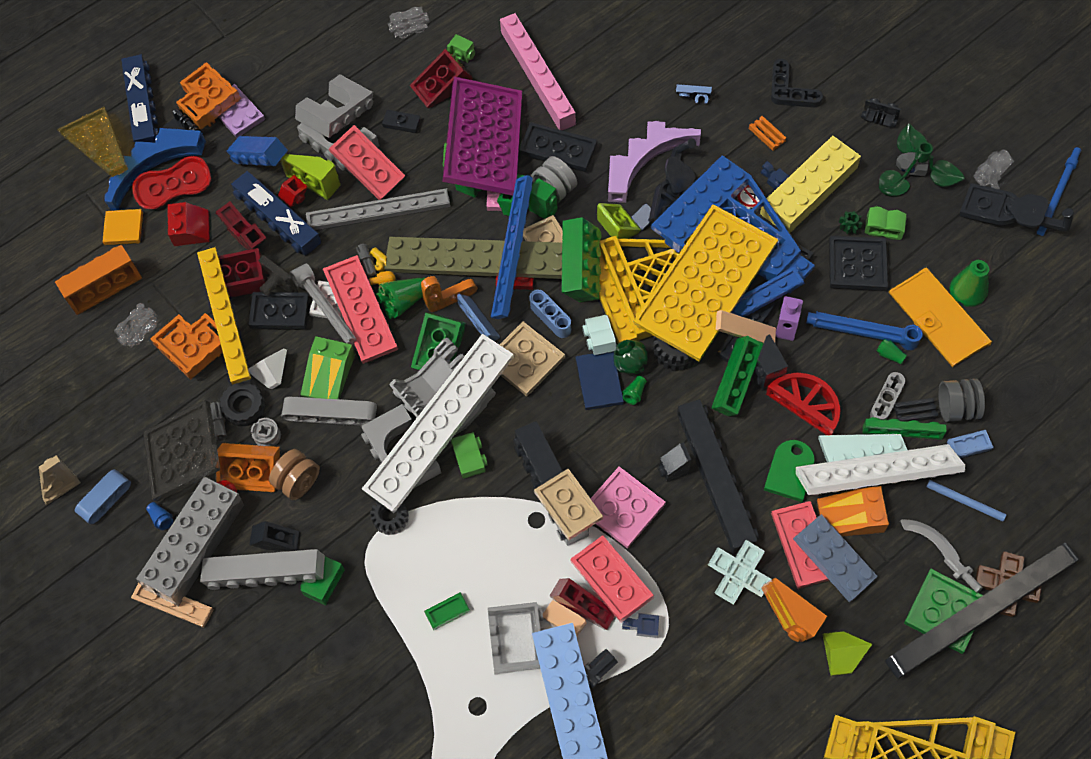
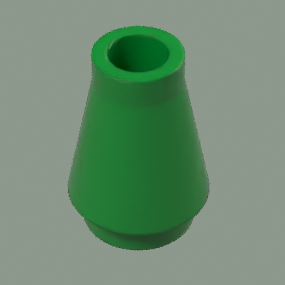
[876,339,907,364]
[623,376,646,405]

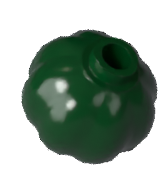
[613,340,648,374]

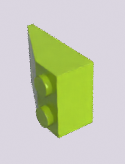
[280,154,340,200]

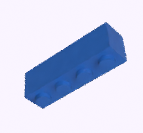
[227,136,288,166]

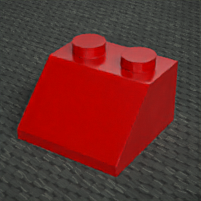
[168,202,210,246]

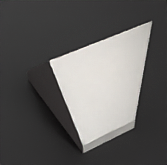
[249,349,287,389]

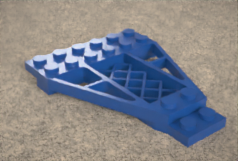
[651,155,815,293]

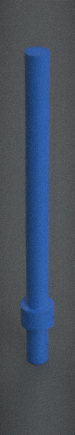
[1037,147,1081,236]

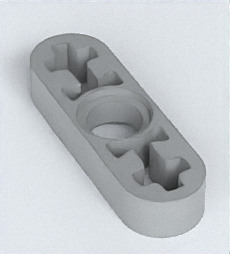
[870,372,905,420]

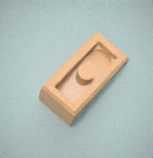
[543,600,587,637]

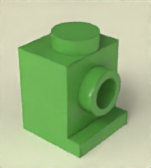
[447,34,475,63]

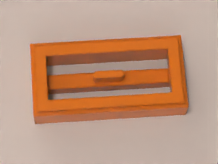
[749,116,786,151]

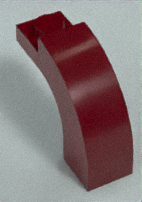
[216,201,266,250]

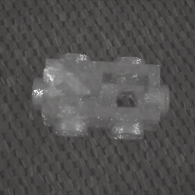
[388,6,429,38]
[973,150,1014,189]
[114,303,158,347]

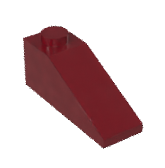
[550,578,615,630]

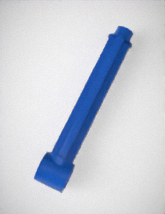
[806,311,923,350]

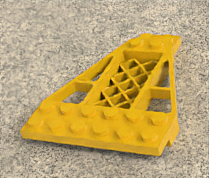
[599,236,679,344]
[824,715,1015,759]

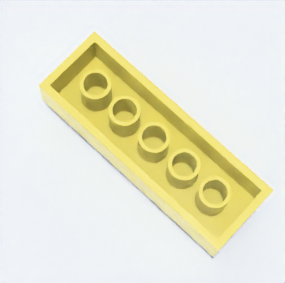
[760,136,861,234]

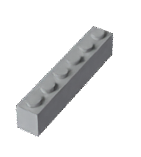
[200,549,325,590]

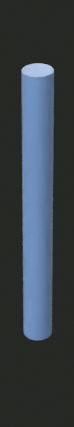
[927,480,1006,522]

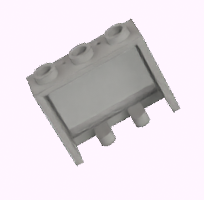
[488,602,544,675]

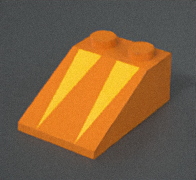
[817,486,889,537]
[761,578,827,642]

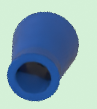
[146,502,173,530]

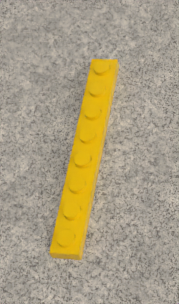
[197,247,251,385]

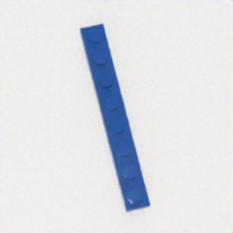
[491,175,533,319]

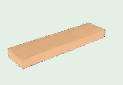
[716,310,776,344]
[131,583,214,628]

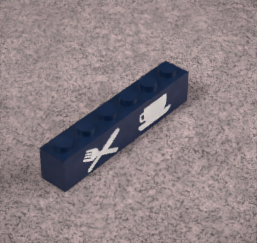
[121,54,159,143]
[231,171,321,256]

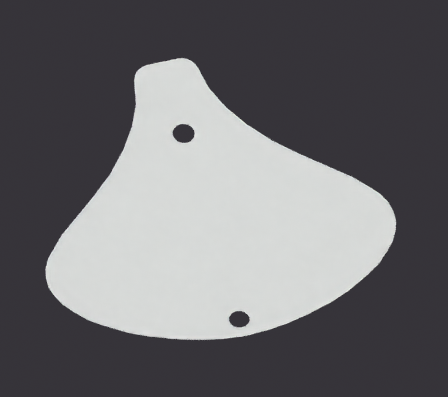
[365,497,669,759]

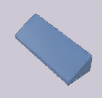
[457,294,500,341]

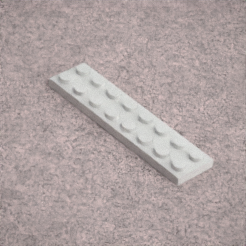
[796,444,965,495]

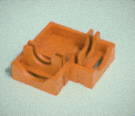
[176,62,241,130]
[150,313,223,380]

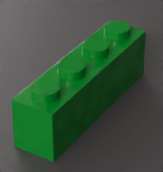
[711,336,763,416]

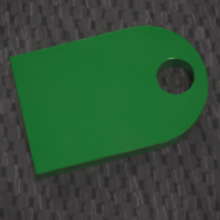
[764,440,814,502]

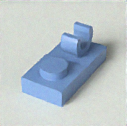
[676,84,712,104]

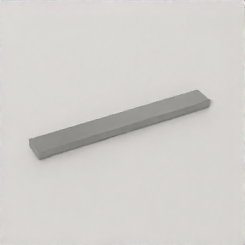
[306,188,450,230]

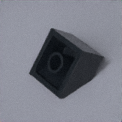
[753,334,788,391]

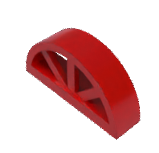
[766,373,840,435]

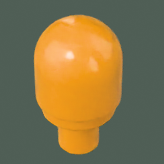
[369,271,396,285]

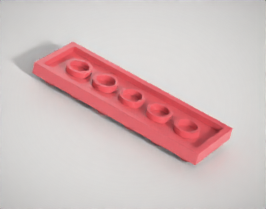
[323,255,398,364]

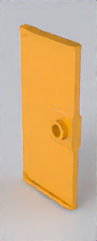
[889,267,992,367]

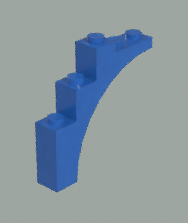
[104,128,206,211]

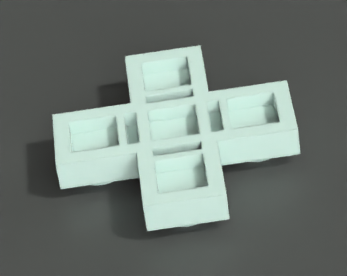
[708,540,772,605]

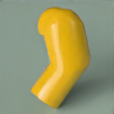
[370,247,387,272]

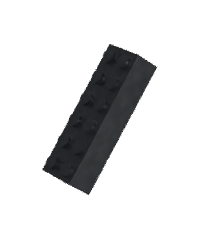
[513,421,589,546]

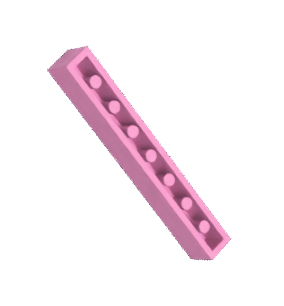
[500,13,576,131]

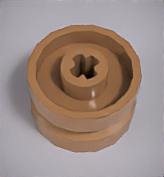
[269,449,320,500]

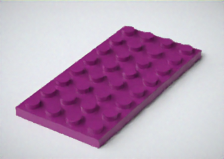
[442,77,522,195]

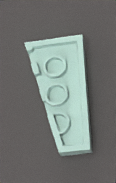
[818,434,907,462]

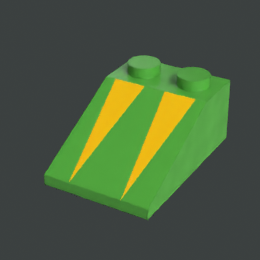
[301,337,355,400]

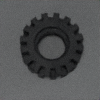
[370,501,409,535]

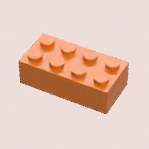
[55,245,142,315]

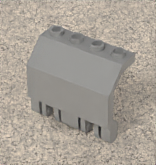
[389,338,496,435]

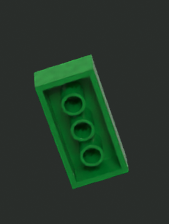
[562,217,601,302]

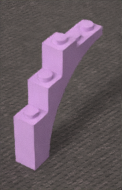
[608,121,701,203]

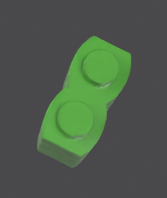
[865,207,906,240]
[451,432,488,479]

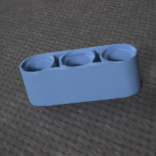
[530,290,571,338]
[75,469,131,524]

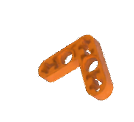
[421,276,477,312]

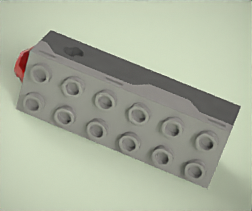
[136,477,244,607]

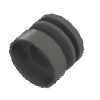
[938,378,985,422]

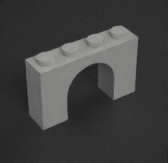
[295,75,373,138]
[297,100,379,174]
[361,404,441,488]

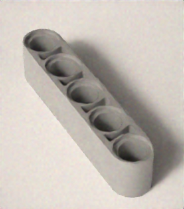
[281,397,377,425]

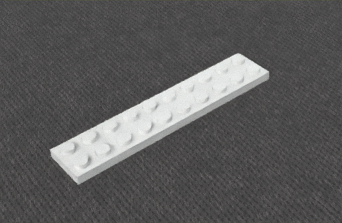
[362,334,514,513]

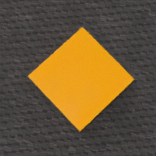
[103,209,143,245]

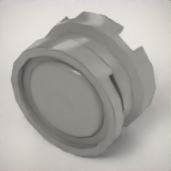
[251,418,281,447]

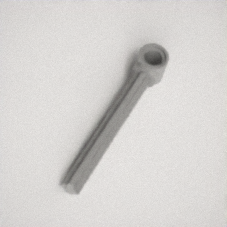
[290,263,356,345]

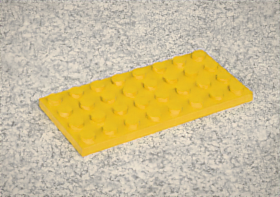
[633,205,778,361]

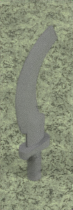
[901,519,983,593]

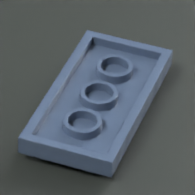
[793,514,878,602]

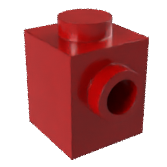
[278,175,307,207]

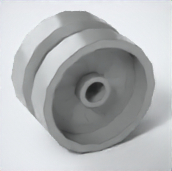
[531,156,577,203]

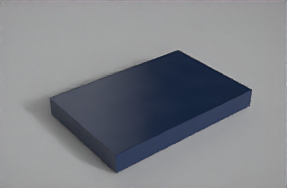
[576,351,623,410]

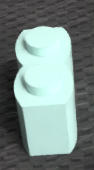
[582,315,616,355]

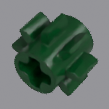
[839,211,862,234]

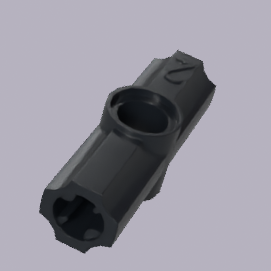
[584,649,618,690]

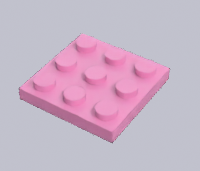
[590,467,666,549]

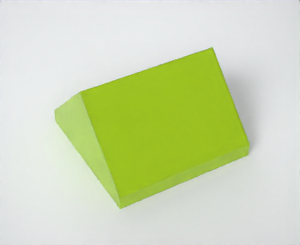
[597,203,641,239]

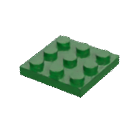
[904,569,983,654]

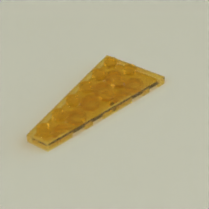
[57,107,128,177]

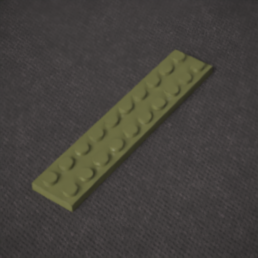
[384,237,562,279]

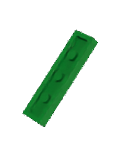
[863,417,946,440]

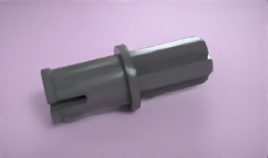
[356,244,376,278]
[209,402,227,440]

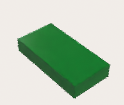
[424,592,470,631]

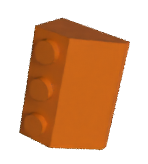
[215,443,280,492]

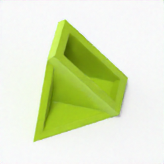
[823,631,872,676]

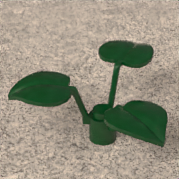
[879,124,965,197]

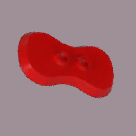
[132,156,211,209]

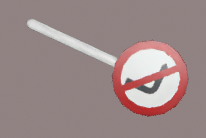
[737,185,763,209]

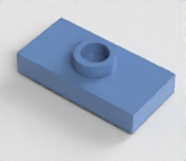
[947,430,993,458]

